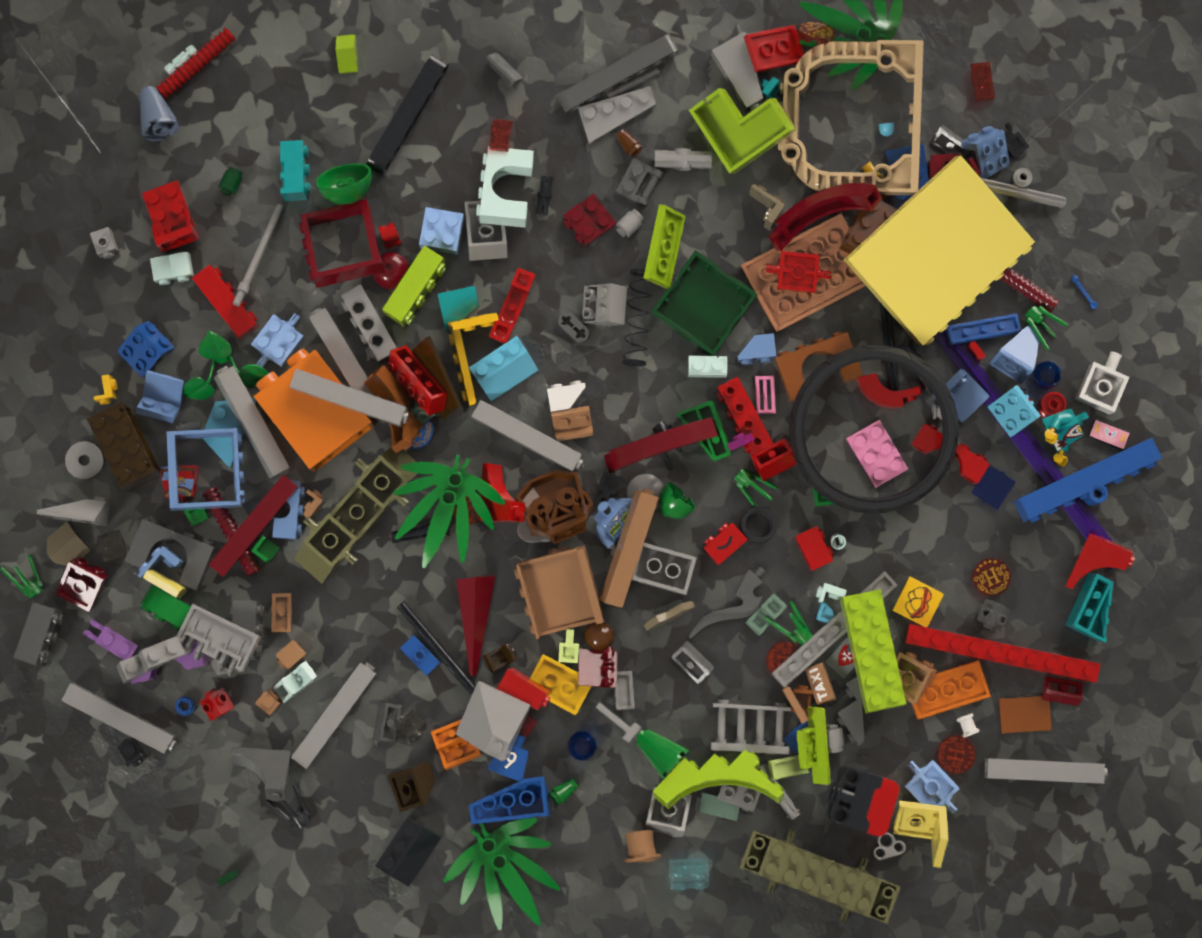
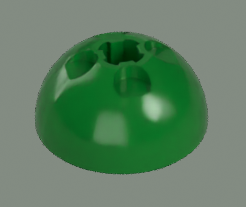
[316,163,372,205]

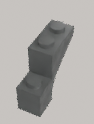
[836,676,865,745]

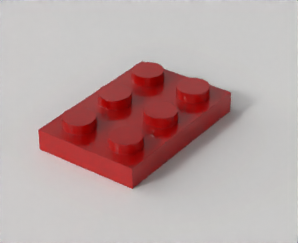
[743,25,804,73]

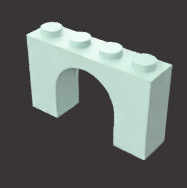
[476,146,534,228]

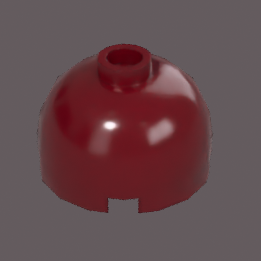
[373,252,410,291]

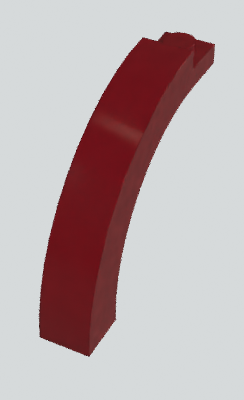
[768,183,882,252]
[604,417,718,473]

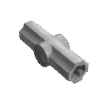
[655,148,712,171]

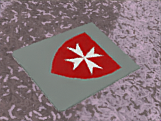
[826,637,855,678]

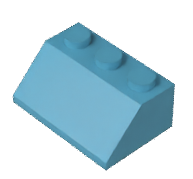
[469,336,539,402]

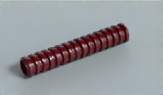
[999,267,1059,312]
[202,487,262,576]

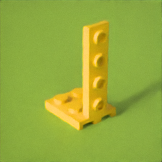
[448,313,498,405]

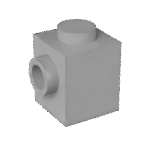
[90,227,119,259]

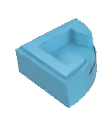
[816,602,834,623]

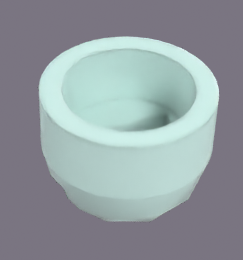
[830,533,846,550]

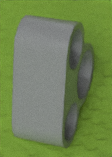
[872,832,906,860]

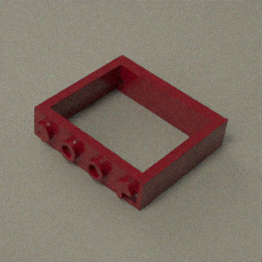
[299,199,384,288]

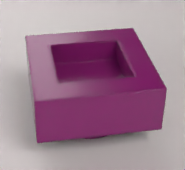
[727,433,754,451]

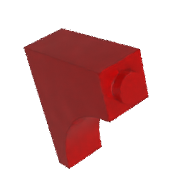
[479,463,525,523]
[1066,532,1135,589]
[497,668,551,710]

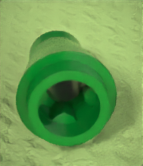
[549,778,579,805]

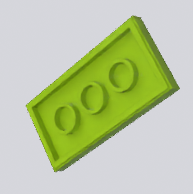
[644,204,686,289]

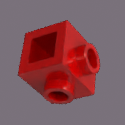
[199,688,235,721]

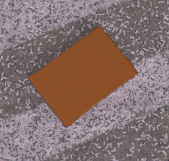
[998,696,1052,734]

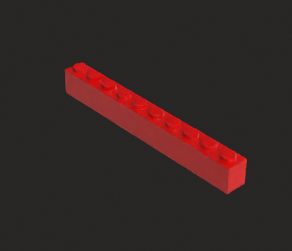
[903,624,1101,683]

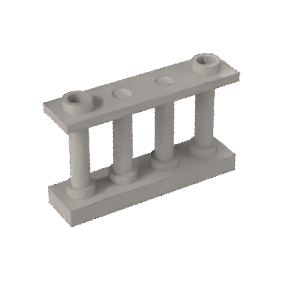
[710,699,791,754]

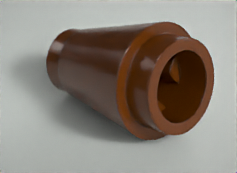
[616,129,643,157]

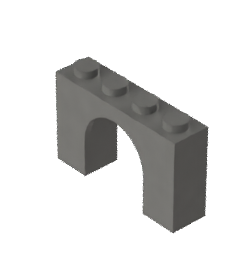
[125,517,217,591]

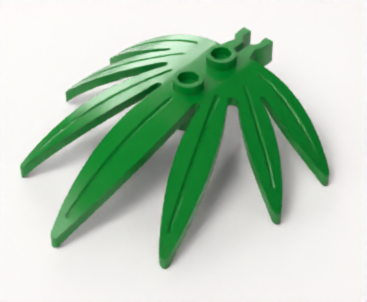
[798,0,903,90]
[393,454,505,568]
[443,818,560,931]

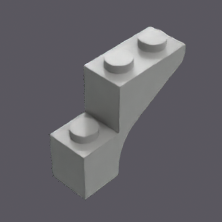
[116,636,185,684]

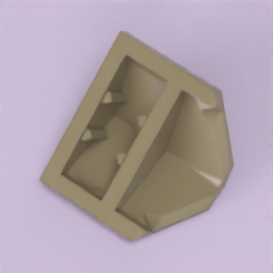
[47,522,92,566]

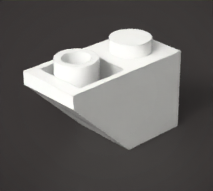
[547,381,586,412]

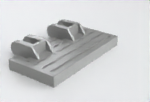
[177,604,261,677]

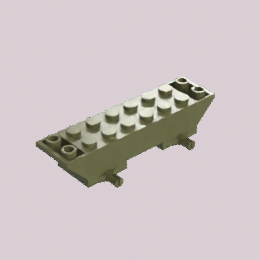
[293,447,419,584]
[739,829,901,924]

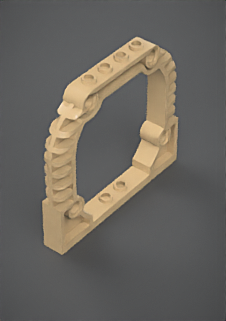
[778,40,924,196]

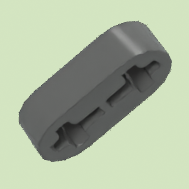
[558,312,589,343]

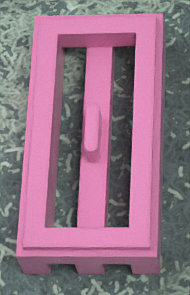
[755,375,776,415]

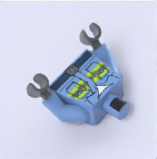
[594,498,655,556]

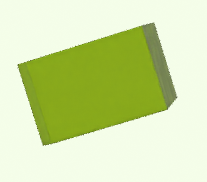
[336,35,358,74]

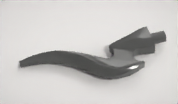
[688,566,765,639]

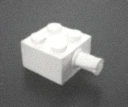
[1075,351,1129,415]

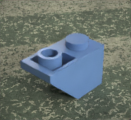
[737,333,776,365]

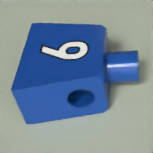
[487,734,529,781]

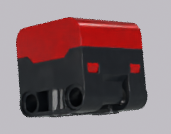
[826,766,899,836]

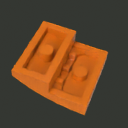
[431,719,482,770]

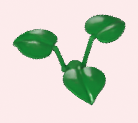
[182,330,269,400]

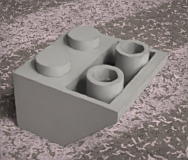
[582,283,627,326]

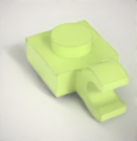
[558,629,579,663]

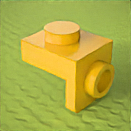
[94,374,118,405]

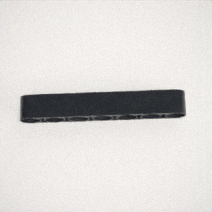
[366,55,449,175]

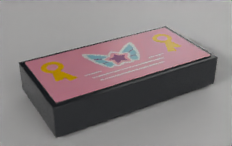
[1087,419,1131,451]

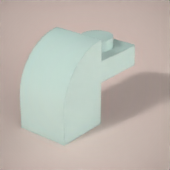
[273,661,317,703]

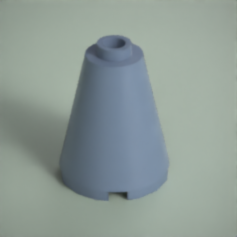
[140,86,179,141]

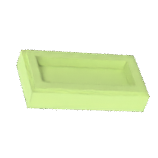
[768,754,809,780]

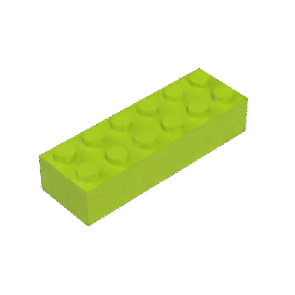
[840,589,906,714]

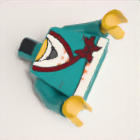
[1042,409,1091,467]

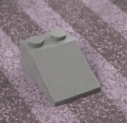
[464,201,507,261]

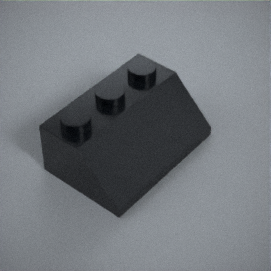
[375,816,441,886]

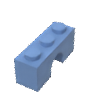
[272,480,306,540]

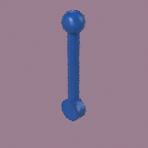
[1071,275,1098,309]

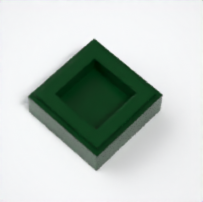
[216,869,239,886]

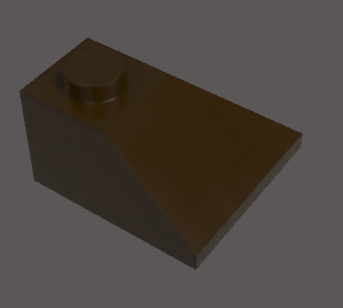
[388,761,435,812]

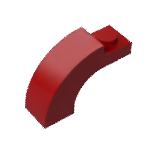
[856,373,921,409]

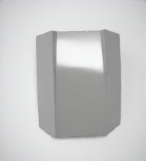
[645,785,692,837]

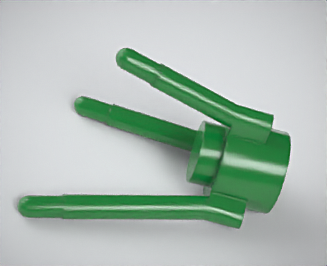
[1025,305,1068,351]
[734,468,778,507]
[0,554,43,599]
[764,601,812,645]

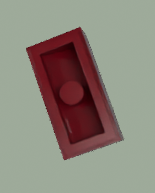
[1042,676,1083,706]

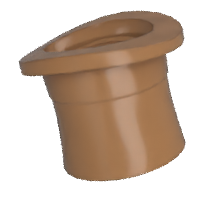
[624,830,661,863]

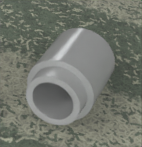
[1010,168,1032,188]
[616,209,644,237]
[826,723,845,753]

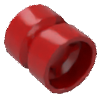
[1037,392,1066,418]

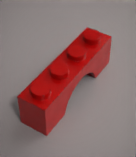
[910,423,990,485]

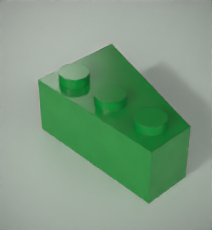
[676,400,733,462]

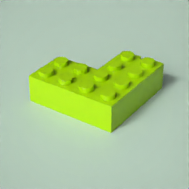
[689,88,797,174]

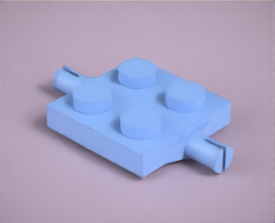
[251,313,305,367]
[904,760,960,814]

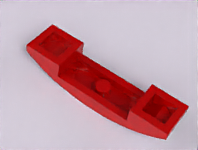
[489,267,536,344]

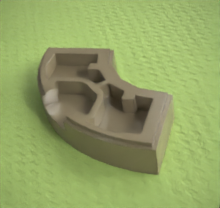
[644,601,695,631]

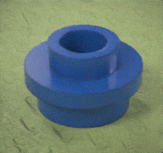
[175,696,195,716]

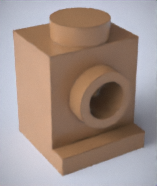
[255,688,283,716]

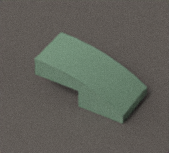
[745,593,787,636]
[698,792,740,821]

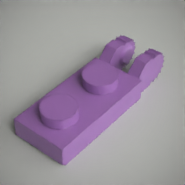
[83,620,139,660]

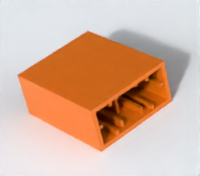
[254,348,375,473]

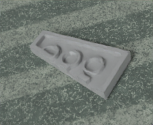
[578,86,656,145]

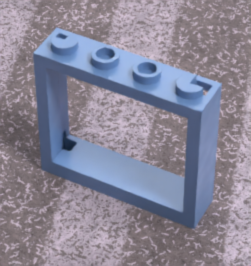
[167,428,245,511]

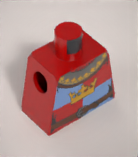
[159,465,199,503]

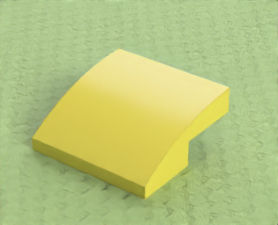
[143,569,188,599]

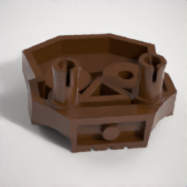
[515,470,594,544]

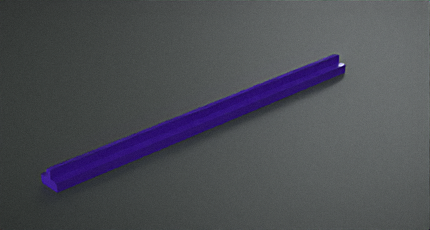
[933,323,1113,570]

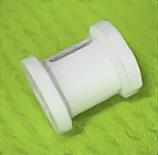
[956,713,980,737]

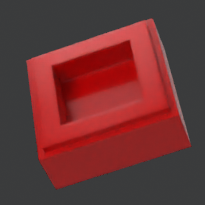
[967,341,986,362]

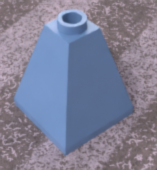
[989,326,1040,384]

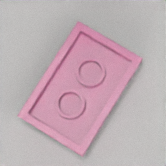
[846,420,908,489]

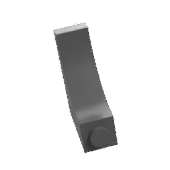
[231,747,292,801]

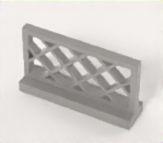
[596,702,641,743]

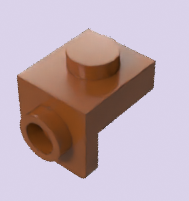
[791,685,812,713]

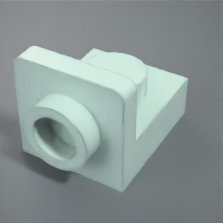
[815,583,847,603]

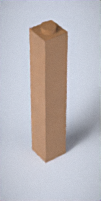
[600,488,659,608]

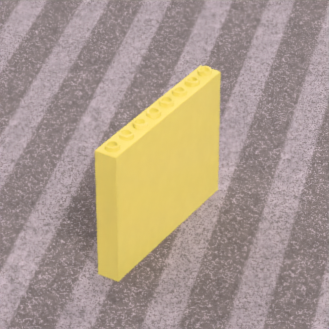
[844,155,1035,346]

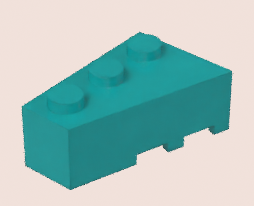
[280,140,311,202]
[1065,573,1114,643]

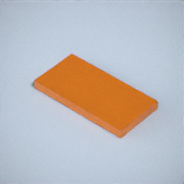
[912,660,991,720]

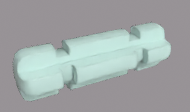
[164,45,197,74]

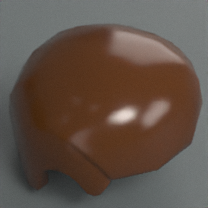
[584,622,615,651]

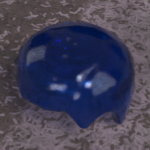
[1032,361,1062,390]
[567,730,597,761]

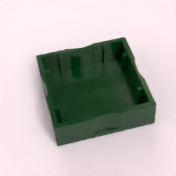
[651,250,758,356]

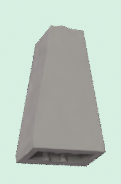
[711,31,763,112]

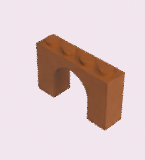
[774,331,863,403]

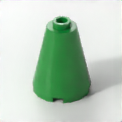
[636,729,690,780]

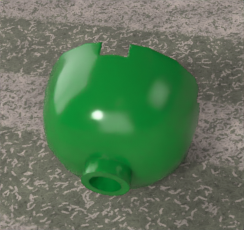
[658,482,696,519]

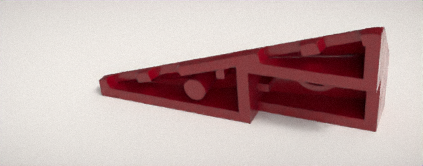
[457,575,495,676]

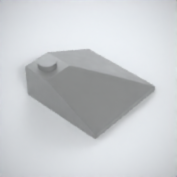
[37,496,110,526]
[456,681,531,761]

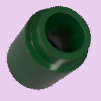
[218,167,243,197]

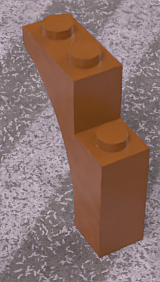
[364,365,422,453]

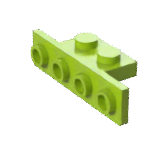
[797,707,831,785]

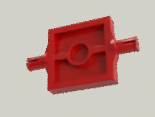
[766,251,831,294]

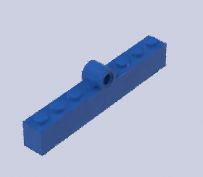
[1014,438,1162,523]

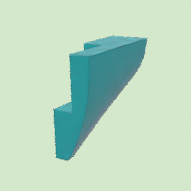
[438,286,480,331]

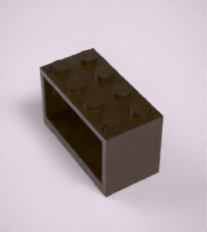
[87,401,161,492]

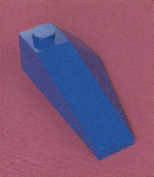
[469,777,551,824]

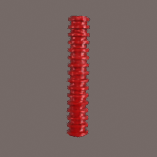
[156,28,236,99]

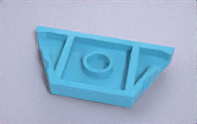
[203,398,257,468]

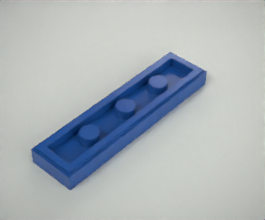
[945,313,1022,346]

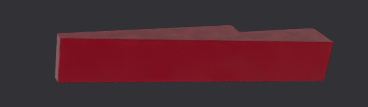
[209,474,299,578]

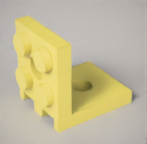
[893,801,948,868]

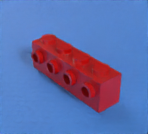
[192,264,259,340]
[387,345,448,416]
[715,377,773,455]

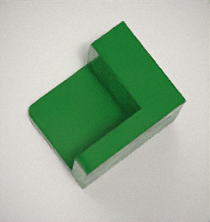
[251,536,281,564]

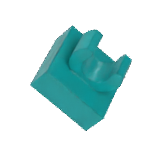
[759,77,780,100]

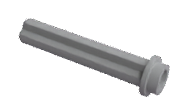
[758,763,800,820]

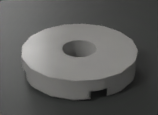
[65,441,104,480]

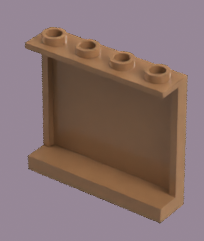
[514,545,605,639]

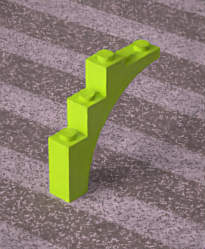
[653,750,784,810]

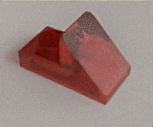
[489,119,513,152]

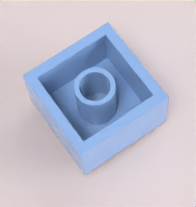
[419,207,465,255]

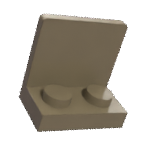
[749,184,785,231]

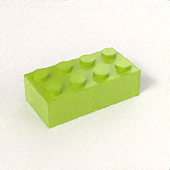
[382,245,446,328]

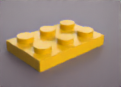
[530,654,591,715]

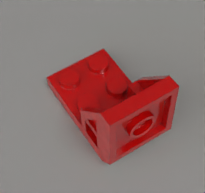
[142,180,199,253]

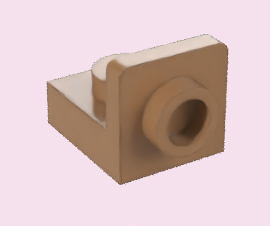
[303,489,325,519]

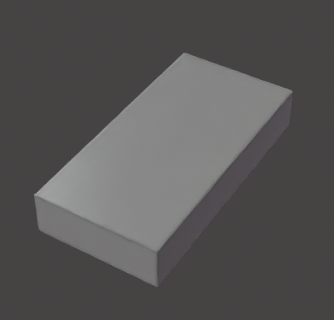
[614,671,635,711]

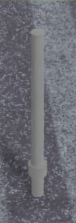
[233,204,284,307]

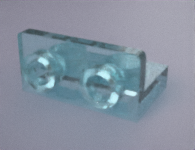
[669,858,709,891]

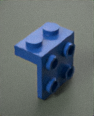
[118,321,175,377]

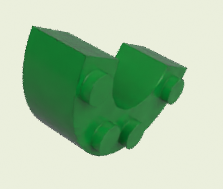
[140,584,200,642]

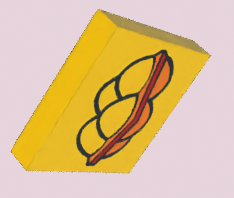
[892,576,944,627]

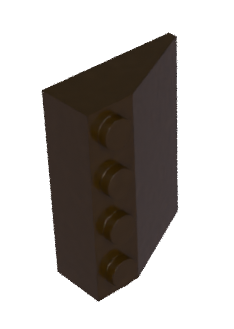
[412,336,465,422]

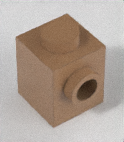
[276,640,308,670]

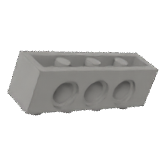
[340,284,397,364]

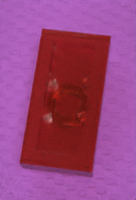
[970,61,995,102]

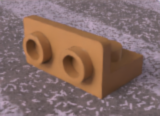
[551,406,593,441]

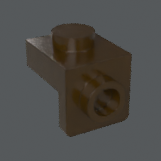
[483,643,517,673]

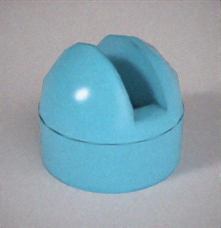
[879,123,894,136]

